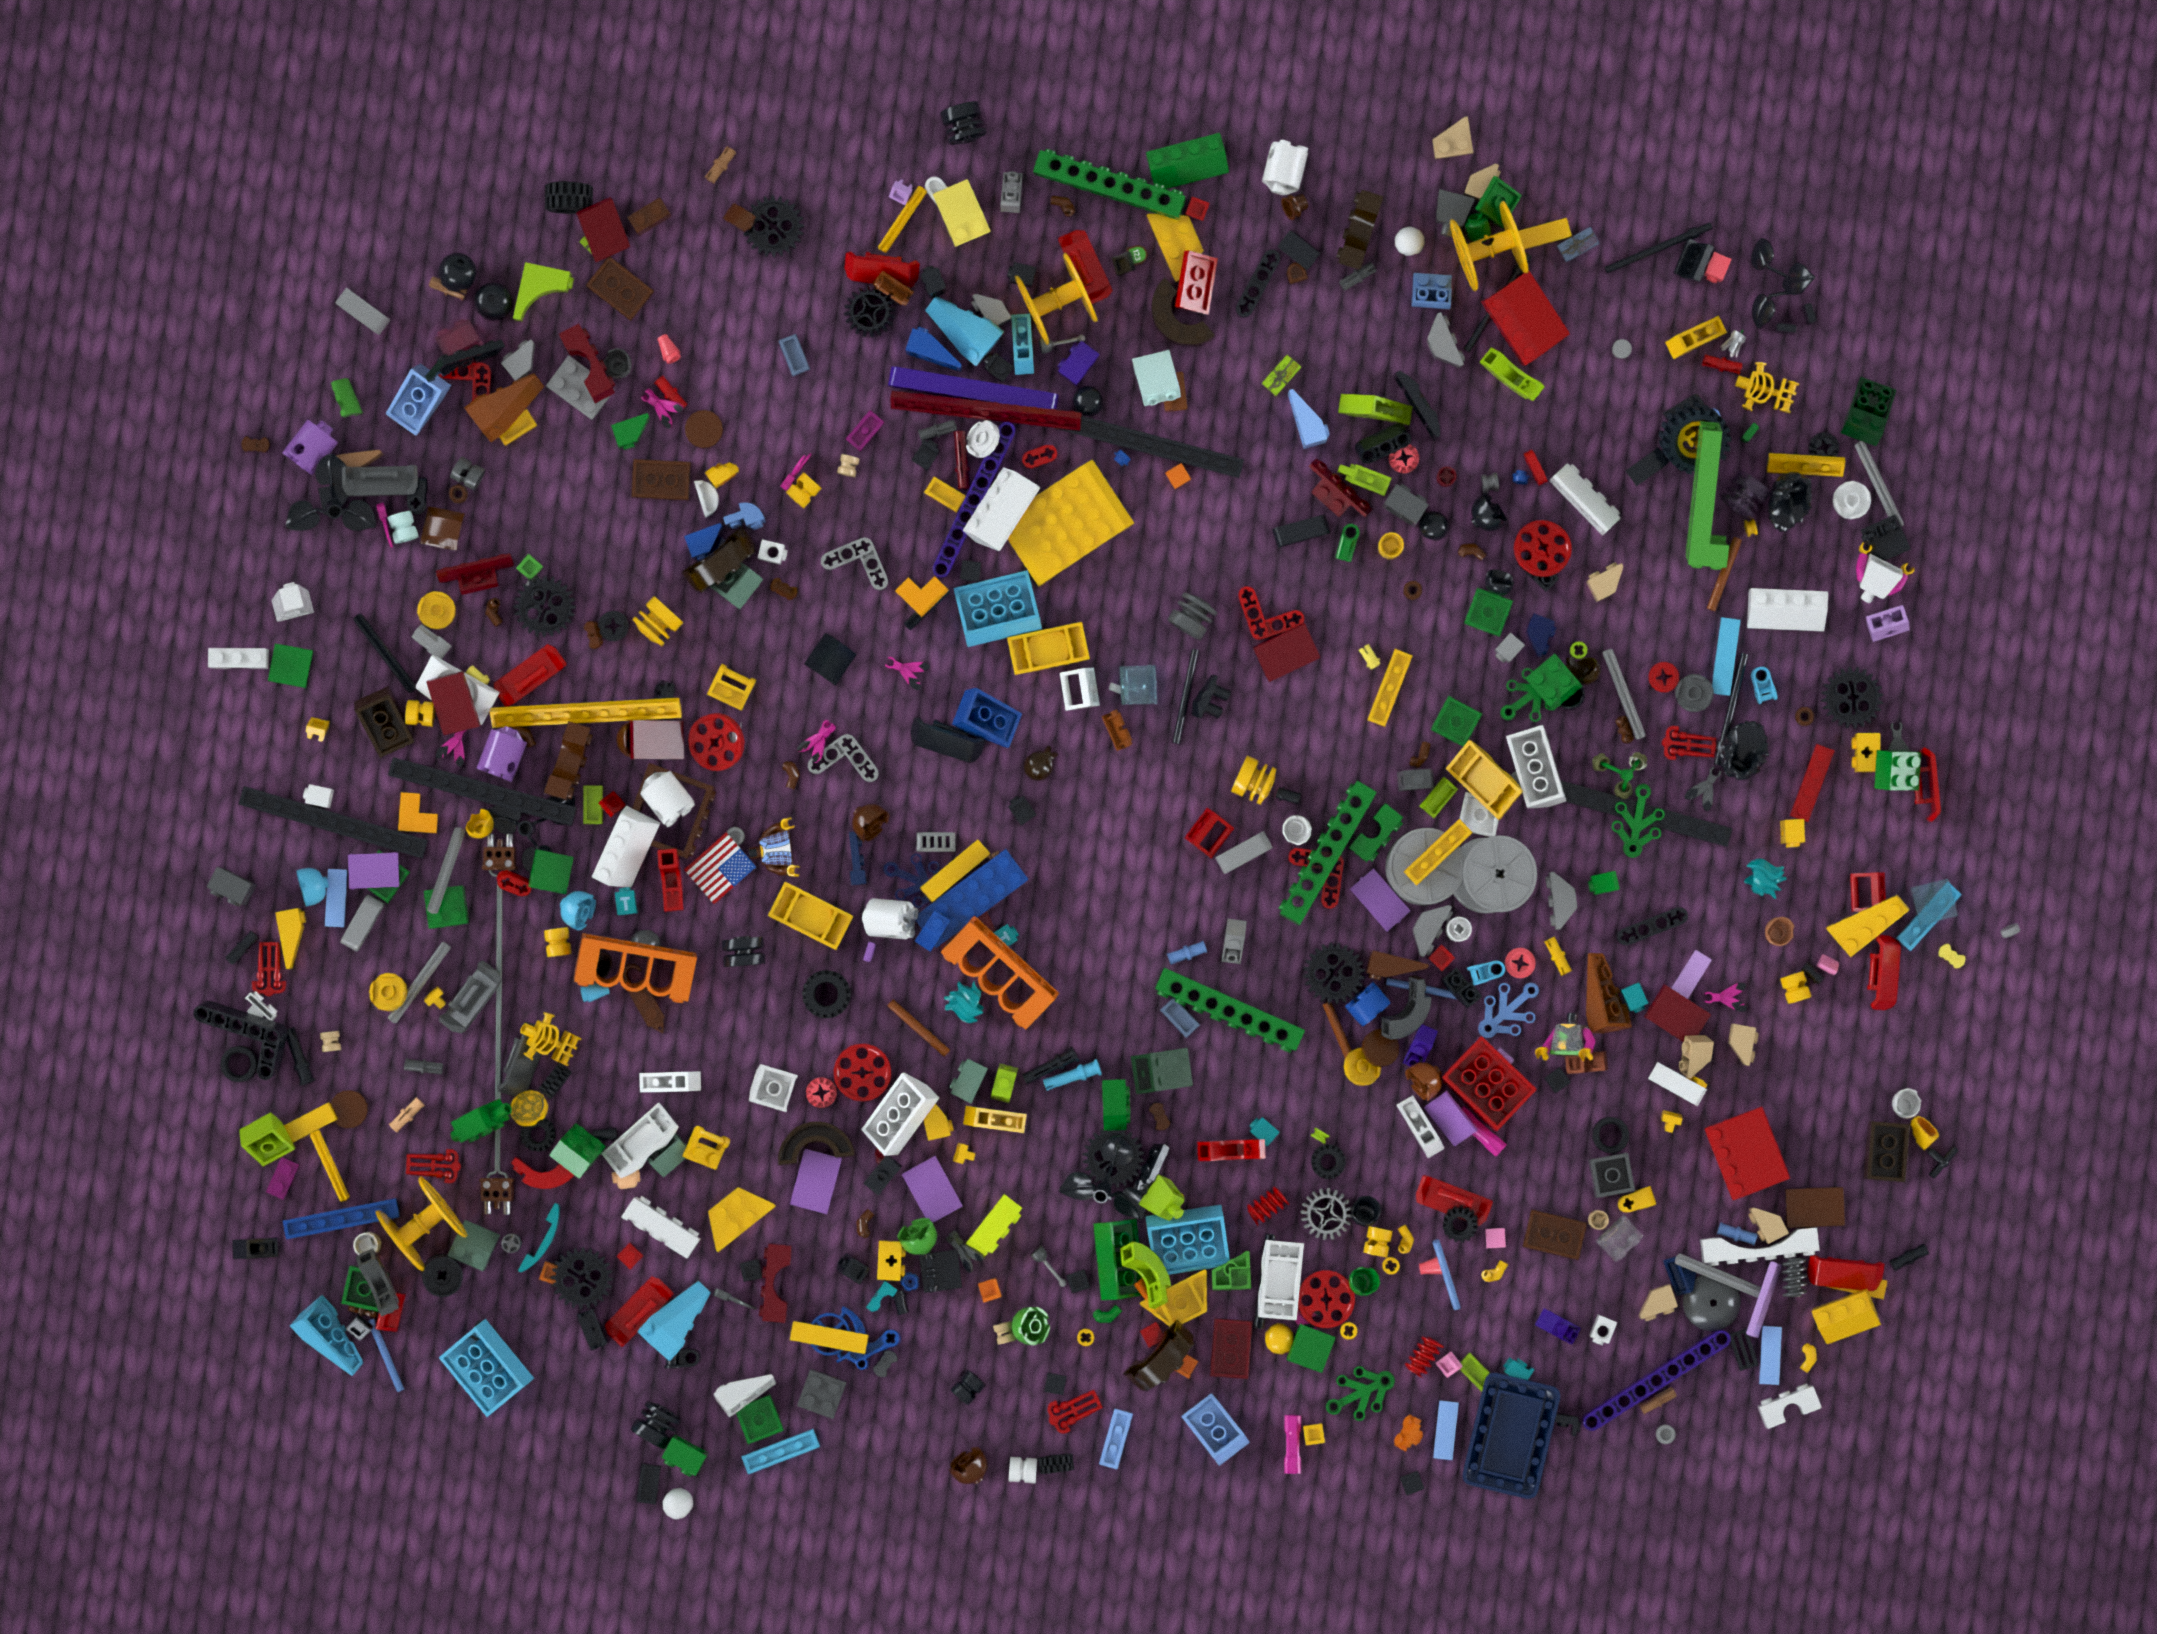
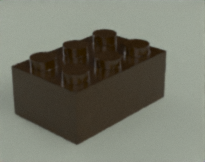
[1864,1121,1910,1182]

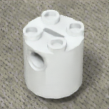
[1262,140,1308,195]
[640,771,695,827]
[862,898,919,939]

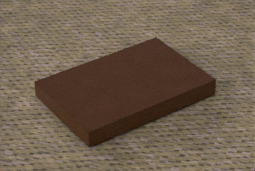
[585,256,654,321]
[631,459,691,501]
[1785,1187,1845,1228]
[1522,1209,1587,1260]

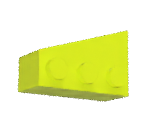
[966,1194,1022,1257]

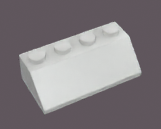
[1549,463,1620,536]
[963,467,1040,551]
[1747,588,1828,631]
[1506,725,1566,808]
[592,806,660,888]
[861,1073,939,1156]

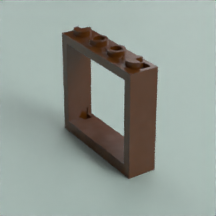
[632,763,717,859]

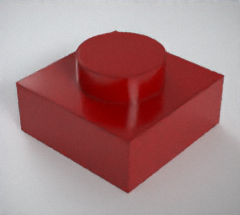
[1185,196,1210,221]
[598,791,626,817]
[1428,944,1455,972]
[616,1242,644,1270]
[1140,1322,1163,1348]

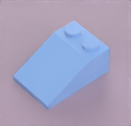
[386,363,451,436]
[1288,389,1330,449]
[1181,1393,1250,1466]

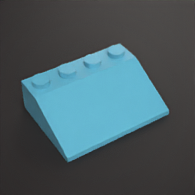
[953,570,1042,647]
[1145,1205,1230,1275]
[439,1319,534,1417]

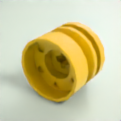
[632,596,683,647]
[1231,755,1277,805]

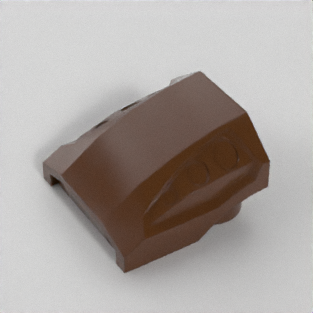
[420,506,465,551]

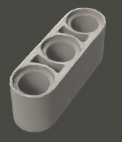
[335,288,390,335]
[1215,831,1273,874]
[340,894,385,952]

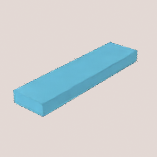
[1712,617,1740,696]
[1896,882,1962,951]
[741,1428,820,1474]

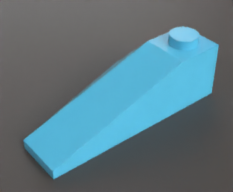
[925,296,1004,366]
[637,1281,711,1361]
[290,1295,364,1376]

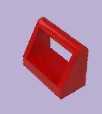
[1184,808,1235,859]
[1850,872,1886,912]
[375,1291,406,1332]

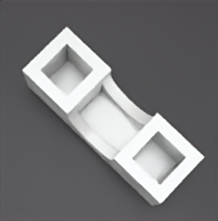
[208,648,269,669]
[1757,1383,1822,1429]

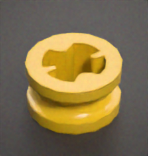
[1744,518,1758,537]
[1382,1257,1400,1274]
[1340,1322,1357,1340]
[1077,1329,1094,1346]

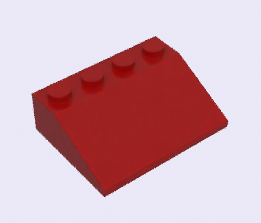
[1481,270,1570,366]
[1441,1036,1537,1132]
[1704,1106,1790,1200]

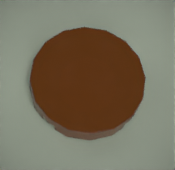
[685,410,723,449]
[1361,1028,1399,1067]
[330,1090,368,1128]

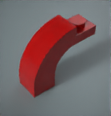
[657,848,684,912]
[1197,1139,1266,1161]
[511,1157,575,1189]

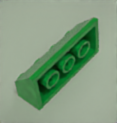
[1146,133,1229,190]
[1093,1219,1142,1300]

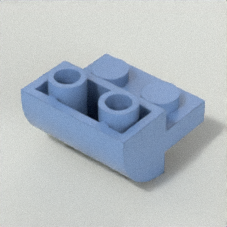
[1411,273,1452,309]
[723,503,766,530]

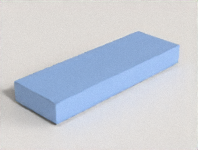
[325,869,348,927]
[1759,1326,1782,1385]
[1433,1400,1459,1460]
[1099,1408,1133,1469]

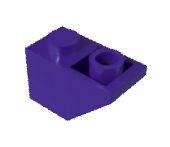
[1402,1024,1438,1066]
[1535,1308,1581,1345]

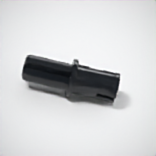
[225,930,260,965]

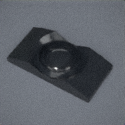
[1394,370,1440,441]

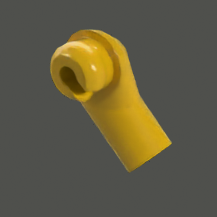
[1397,1224,1414,1254]
[1481,1260,1508,1282]
[1800,1343,1817,1373]

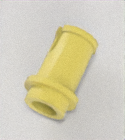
[1359,644,1381,670]
[466,665,490,685]

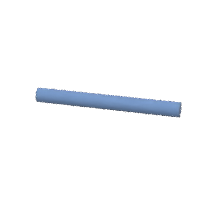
[1386,978,1457,1000]
[1432,1239,1461,1310]
[368,1319,404,1392]

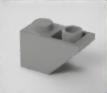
[971,294,1011,327]
[501,340,535,381]
[1221,919,1247,964]

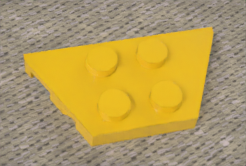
[1146,214,1204,283]
[708,1187,776,1252]
[1139,1269,1207,1327]

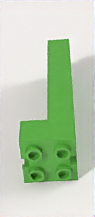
[1685,421,1729,570]

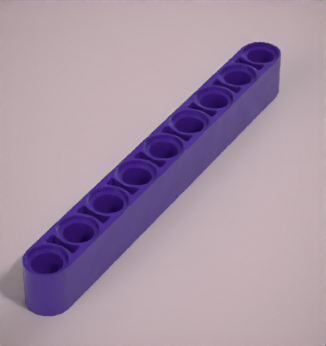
[888,366,1059,409]
[933,422,1015,579]
[1582,1330,1731,1431]

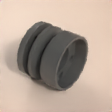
[1167,592,1218,641]

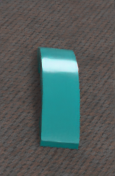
[518,1202,560,1272]

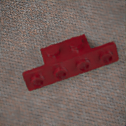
[1309,458,1372,517]
[436,553,514,595]

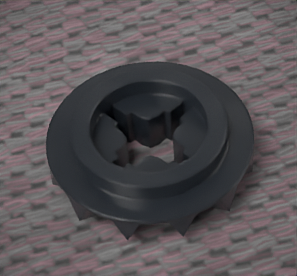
[1809,432,1839,457]
[598,611,629,642]

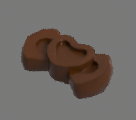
[241,436,270,453]
[770,578,798,600]
[583,621,603,649]
[1615,715,1634,744]
[1148,1102,1171,1131]
[348,1306,377,1318]

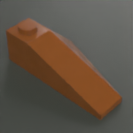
[464,373,545,443]
[1586,953,1632,1034]

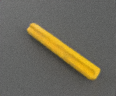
[878,186,927,253]
[310,1130,350,1202]

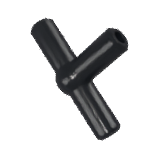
[1927,1146,1959,1179]

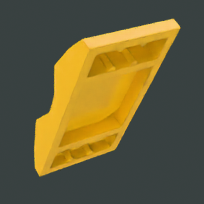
[1007,622,1090,675]
[1446,740,1523,820]
[768,882,853,950]

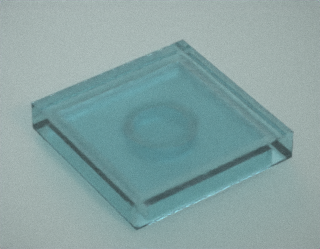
[1119,666,1158,705]
[1910,879,1958,925]

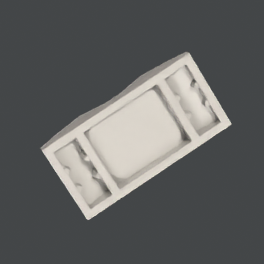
[416,655,500,725]
[601,1102,679,1178]
[1258,1240,1304,1320]

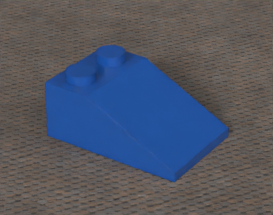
[905,327,962,372]
[952,688,1022,748]

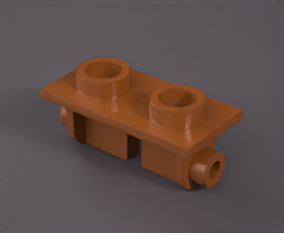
[873,271,914,306]
[1101,709,1133,751]

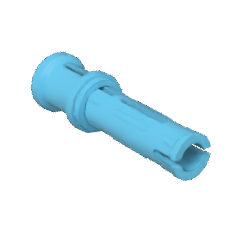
[1043,1059,1102,1091]

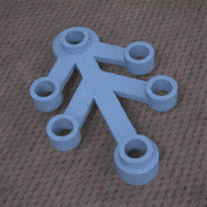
[1478,983,1539,1038]

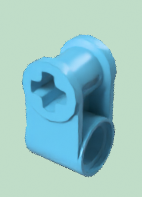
[1751,667,1778,705]
[1467,961,1505,986]

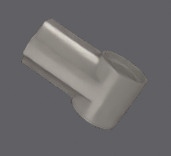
[412,624,452,659]

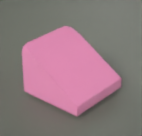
[1816,954,1839,975]

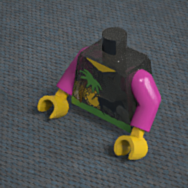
[1535,1013,1596,1061]

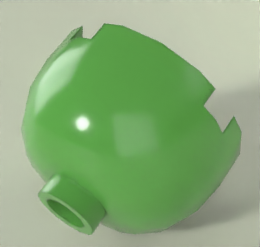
[897,1218,937,1255]
[1012,1307,1050,1345]

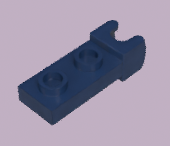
[849,832,867,886]

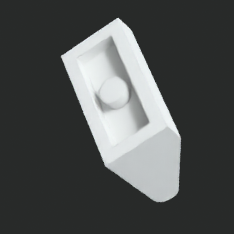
[1060,668,1100,711]

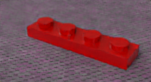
[1789,744,1835,823]

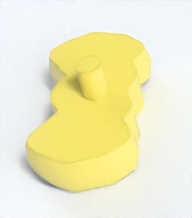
[1938,943,1966,969]

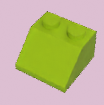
[239,1112,295,1167]

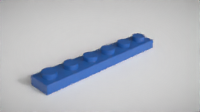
[283,1198,400,1240]

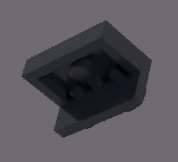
[1674,239,1714,282]

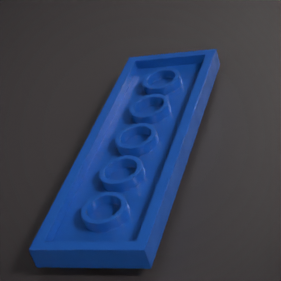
[916,849,1029,948]

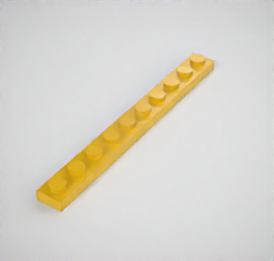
[489,698,682,728]

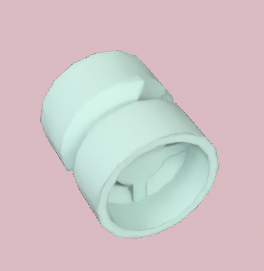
[387,511,419,544]

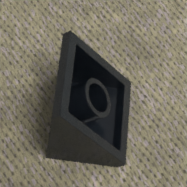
[804,633,857,686]

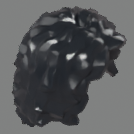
[1768,472,1812,532]
[1718,720,1769,780]

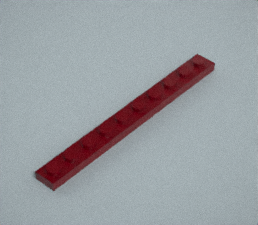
[891,391,1081,431]

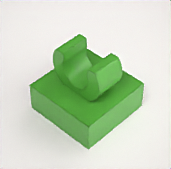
[516,554,543,580]

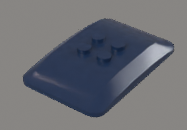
[1462,1372,1560,1499]

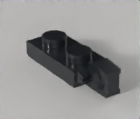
[1133,1144,1169,1195]

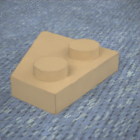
[1432,116,1473,159]

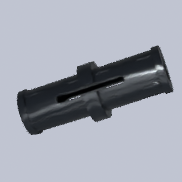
[1889,1243,1929,1271]

